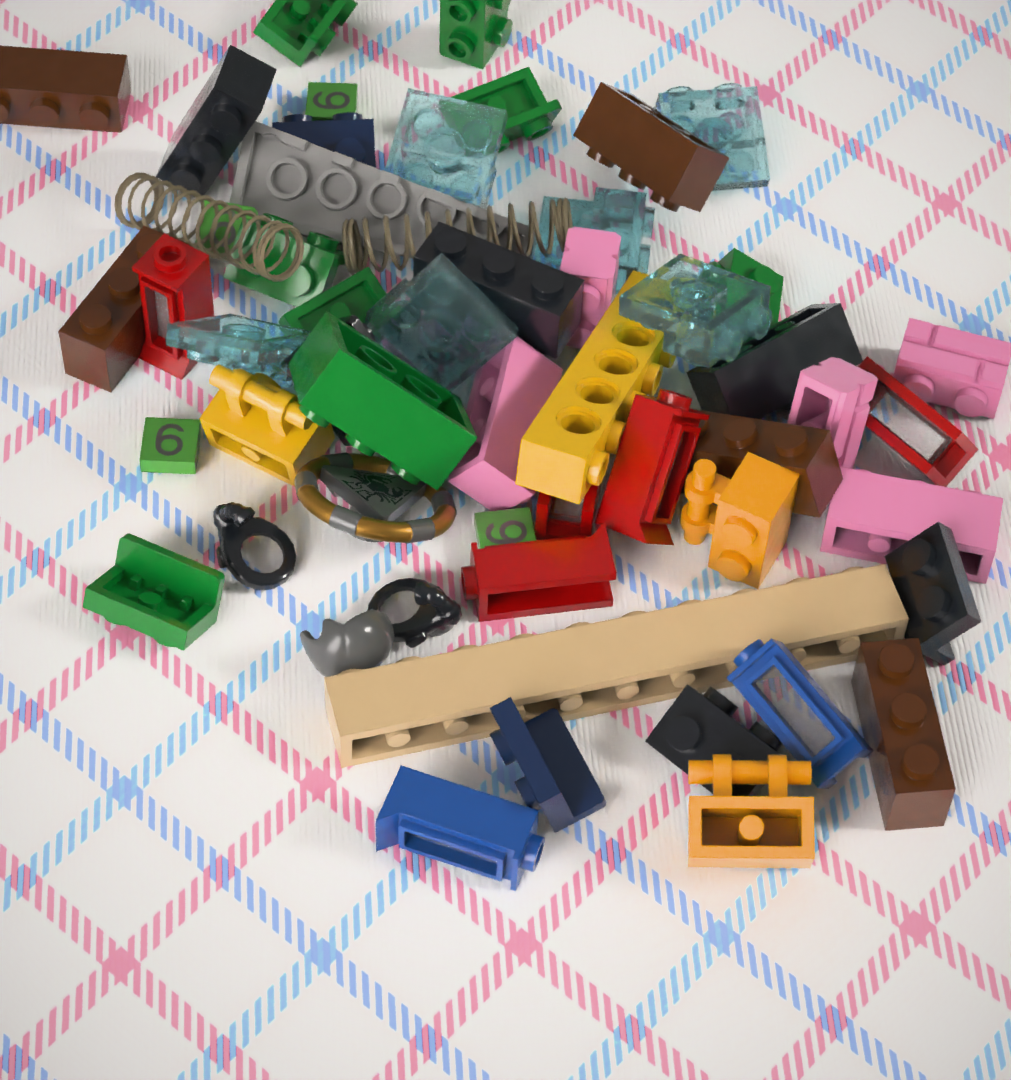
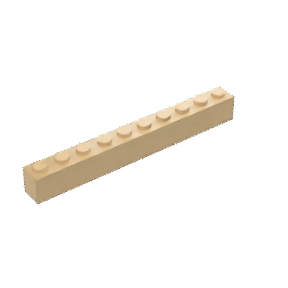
[324,564,909,768]

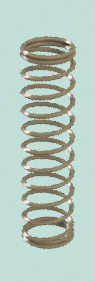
[114,173,304,282]
[342,197,573,275]

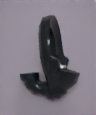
[213,502,296,590]
[367,578,462,648]

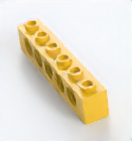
[515,270,696,504]

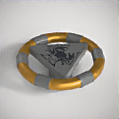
[294,452,457,544]

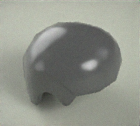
[300,609,394,677]

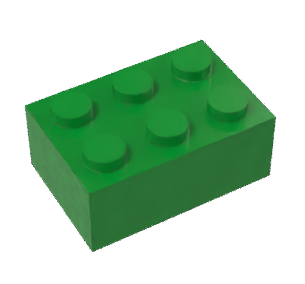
[288,311,477,491]

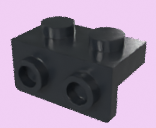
[885,522,981,665]
[645,684,790,796]

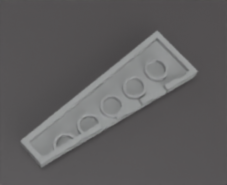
[229,121,537,259]

